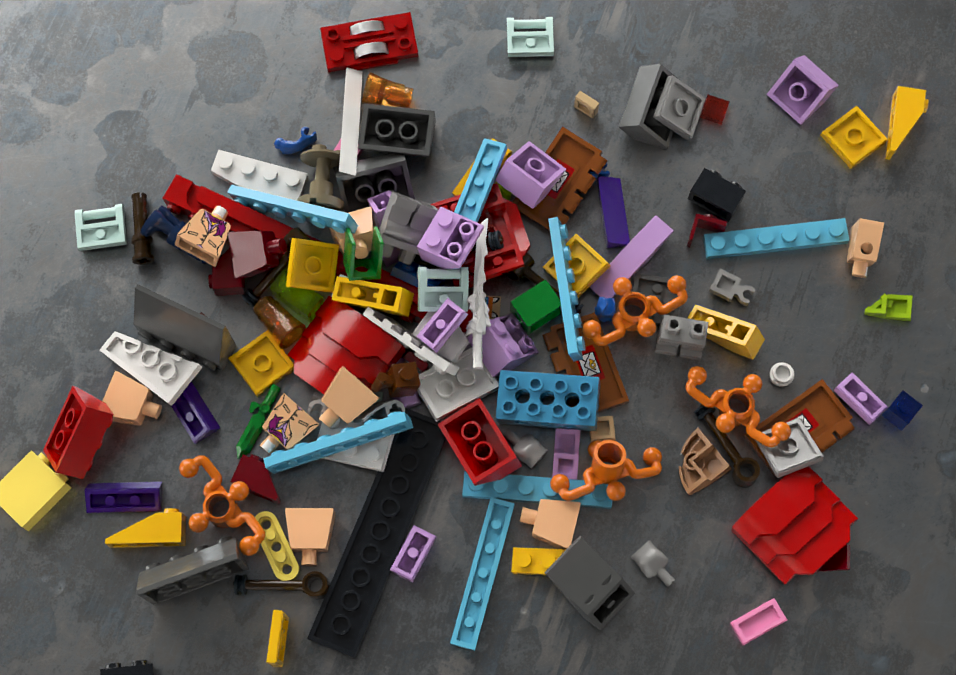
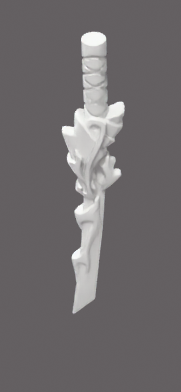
[465,218,491,370]

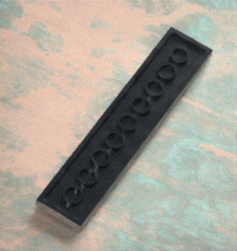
[307,408,446,659]

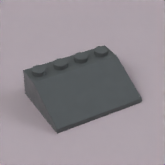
[133,284,237,371]
[136,536,249,605]

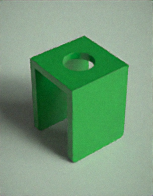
[343,226,384,281]
[510,280,561,335]

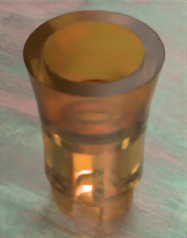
[362,72,414,108]
[253,295,306,349]

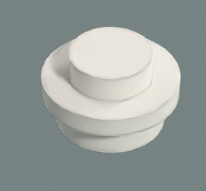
[769,362,794,387]

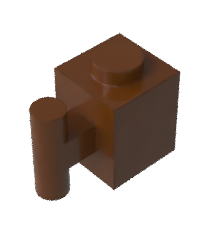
[371,362,421,398]

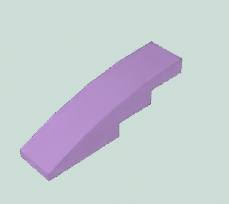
[590,215,674,298]

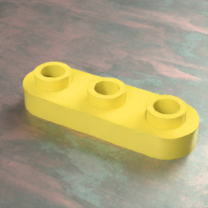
[255,511,300,581]

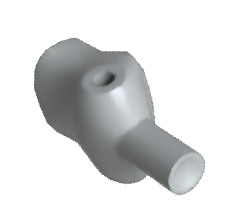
[503,428,548,469]
[630,540,675,587]

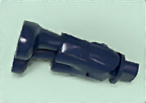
[140,206,222,265]

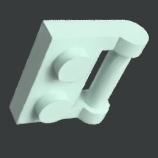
[507,17,554,57]
[75,204,127,251]
[417,267,469,312]

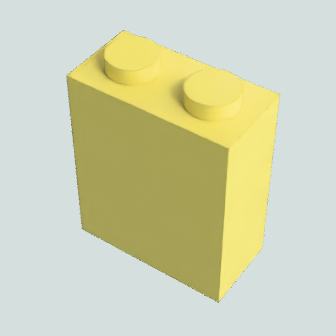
[0,450,71,531]

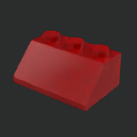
[43,386,114,479]
[438,398,522,486]

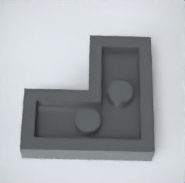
[632,273,679,326]

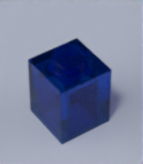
[882,390,923,431]

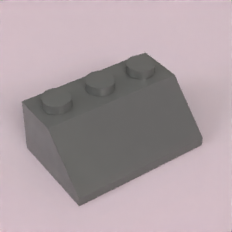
[619,64,678,149]
[358,103,436,157]
[333,153,415,213]

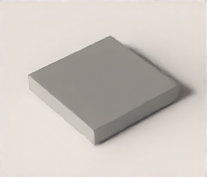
[653,75,706,140]
[755,418,823,478]

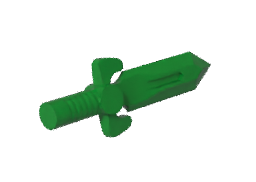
[236,384,281,459]

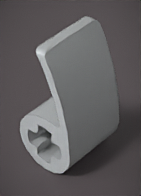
[353,400,405,423]

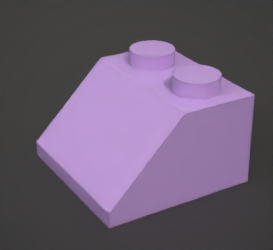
[767,55,839,125]
[495,141,566,209]

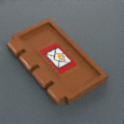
[513,126,607,231]
[542,312,629,413]
[744,379,855,478]

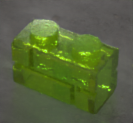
[270,270,324,323]

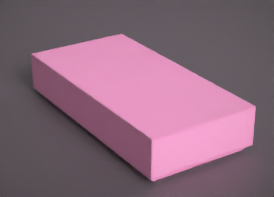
[730,598,787,646]

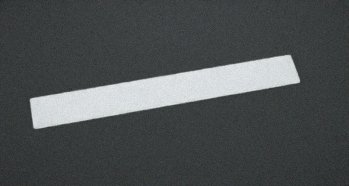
[339,67,363,176]

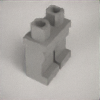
[379,191,439,265]
[654,315,709,361]

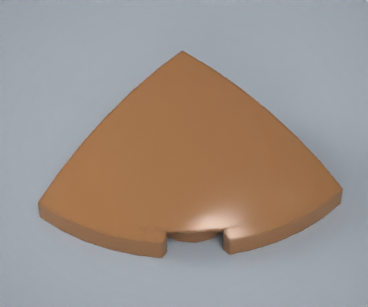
[679,428,732,495]

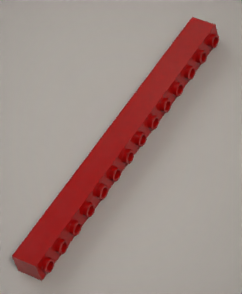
[163,174,473,337]

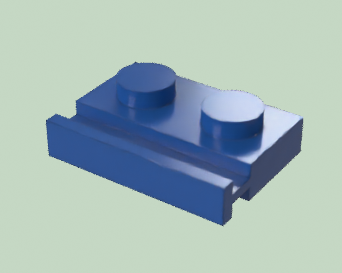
[390,261,446,287]

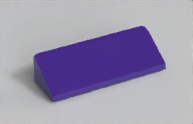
[597,176,630,248]
[171,381,220,444]
[84,482,162,513]

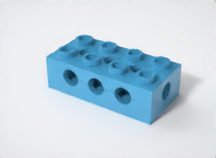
[496,370,601,431]

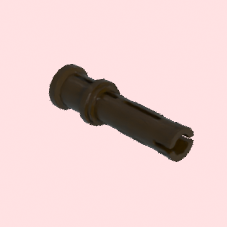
[131,192,154,265]

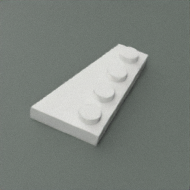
[211,150,308,201]
[363,307,460,376]
[100,331,202,406]

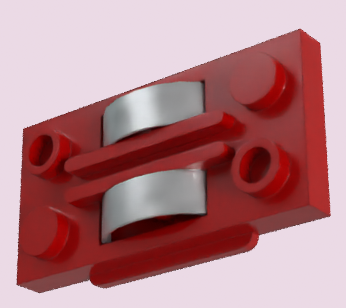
[320,12,419,73]

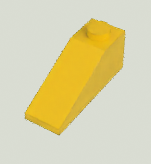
[885,86,929,160]
[331,276,414,317]
[687,304,765,360]
[105,508,186,548]

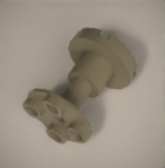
[297,144,344,212]

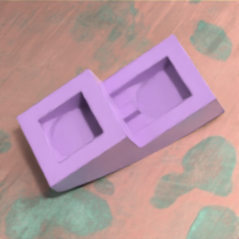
[552,428,580,480]

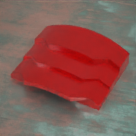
[430,183,531,288]
[287,295,406,395]
[732,466,858,585]

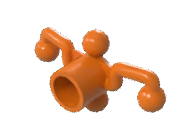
[582,275,688,346]
[686,366,791,447]
[550,440,662,501]
[179,455,265,556]

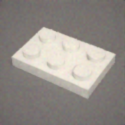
[417,347,499,422]
[317,417,395,472]

